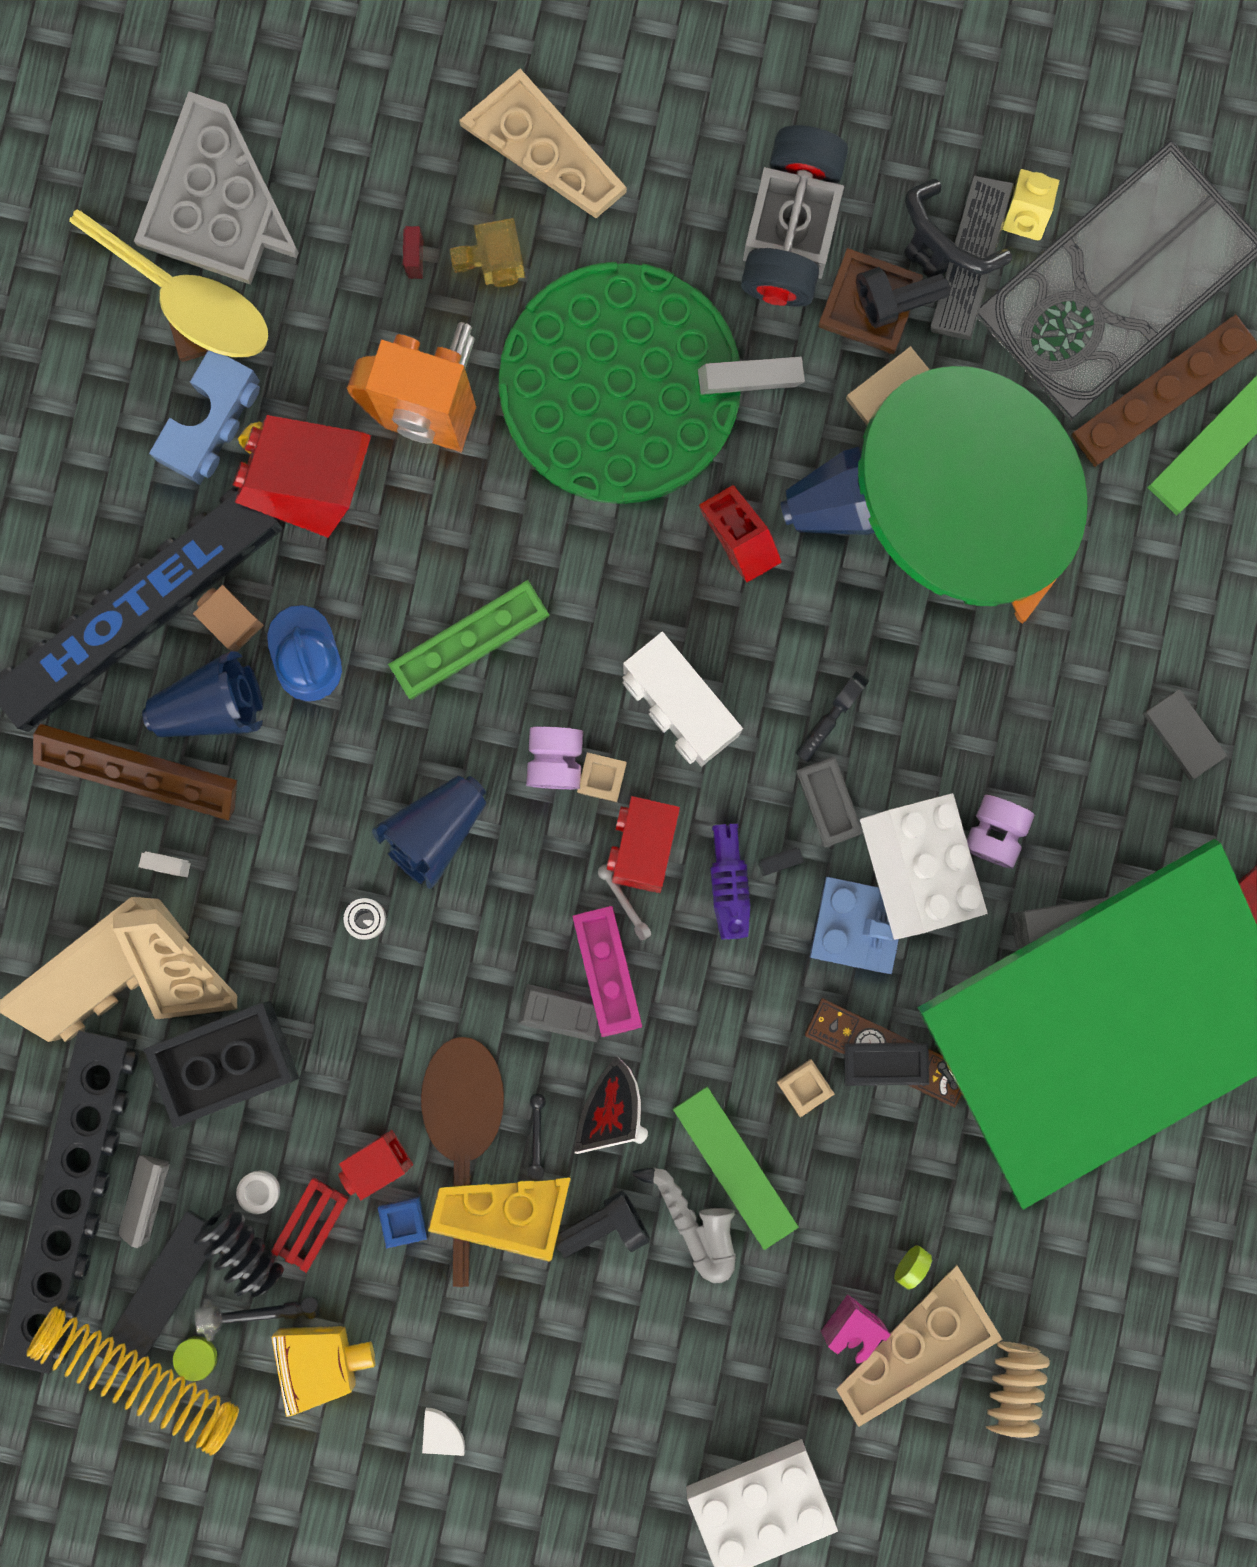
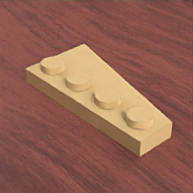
[459,69,626,218]
[113,909,237,1020]
[836,1265,1002,1427]

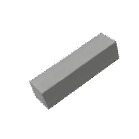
[698,357,805,394]

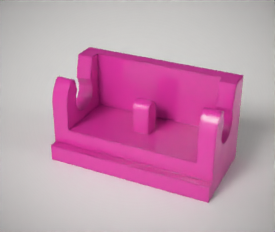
[821,1294,891,1363]

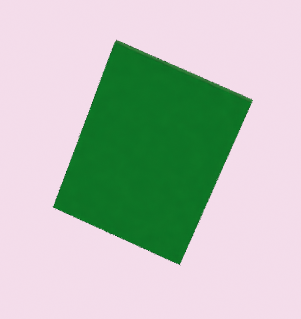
[917,839,1257,1210]

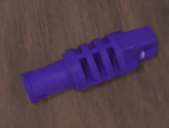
[710,824,750,940]

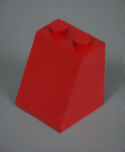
[233,415,371,538]

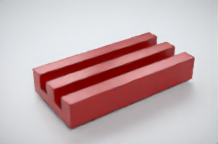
[271,1178,349,1273]

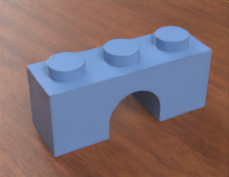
[149,350,260,485]

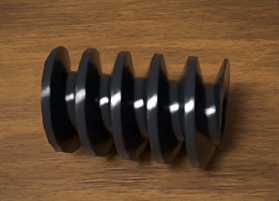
[194,1204,284,1297]

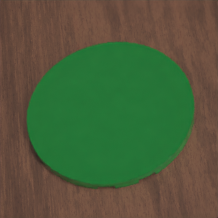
[499,262,741,504]
[858,366,1087,606]

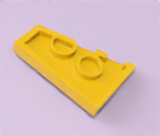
[428,1178,570,1261]

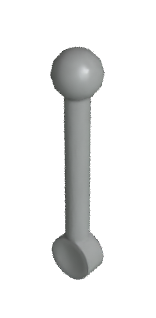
[598,864,651,941]

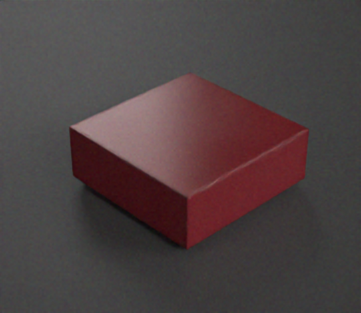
[403,226,424,279]

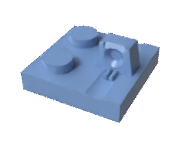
[809,877,899,975]

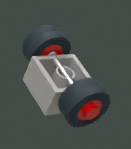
[741,125,848,307]

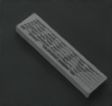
[931,176,1014,341]

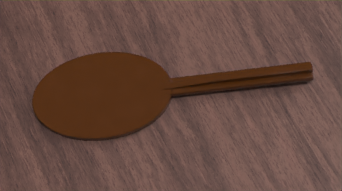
[421,1037,504,1287]

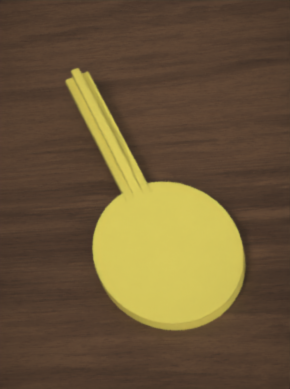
[70,210,268,357]

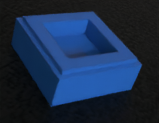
[378,1197,428,1249]

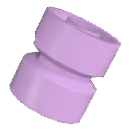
[526,727,583,790]
[966,795,1035,869]

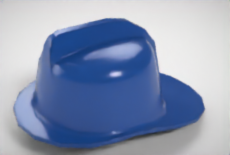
[267,605,342,701]

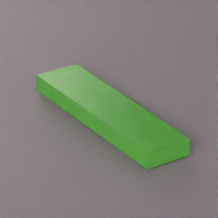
[1147,375,1257,516]
[388,580,549,700]
[673,1086,799,1250]

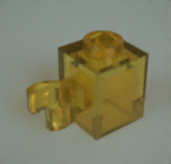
[449,218,525,287]

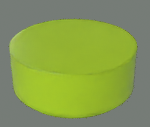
[894,1245,932,1289]
[173,1336,218,1381]

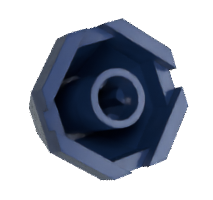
[781,446,875,535]

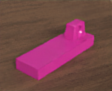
[572,906,642,1037]

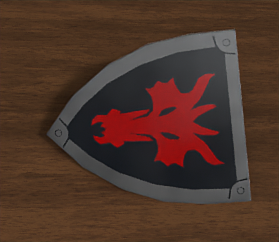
[574,1056,648,1154]

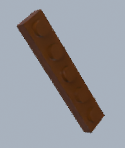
[1071,314,1257,467]
[33,724,238,821]

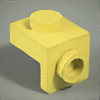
[1003,169,1060,241]

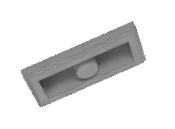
[119,1155,170,1248]

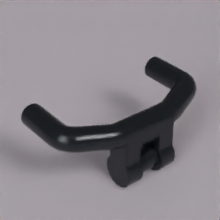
[904,179,1012,278]

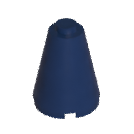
[142,651,263,737]
[372,776,486,889]

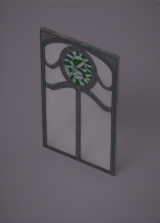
[977,140,1257,421]

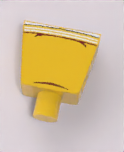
[271,1326,376,1417]

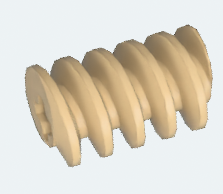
[985,1342,1050,1438]

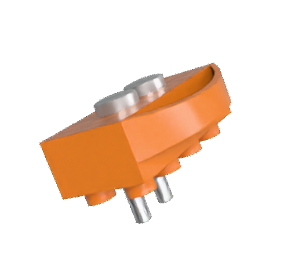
[347,322,476,452]

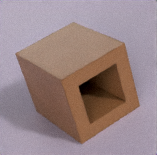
[193,585,264,651]

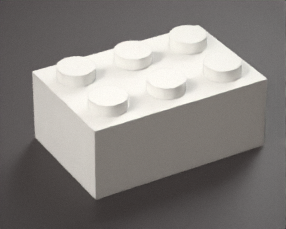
[622,632,743,767]
[860,793,988,940]
[686,1439,838,1567]

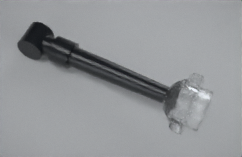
[195,1297,320,1342]

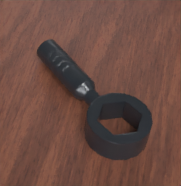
[795,671,869,762]

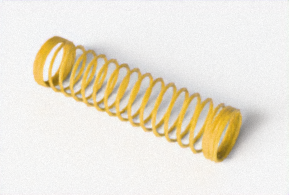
[26,1306,239,1456]

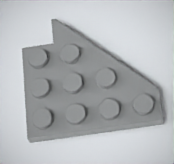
[134,92,299,285]

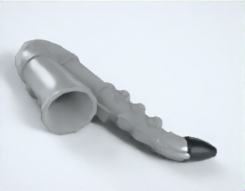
[633,1168,736,1283]

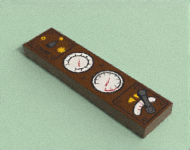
[804,998,962,1108]

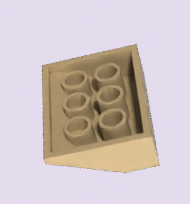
[0,897,189,1042]

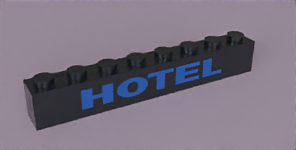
[0,487,283,732]

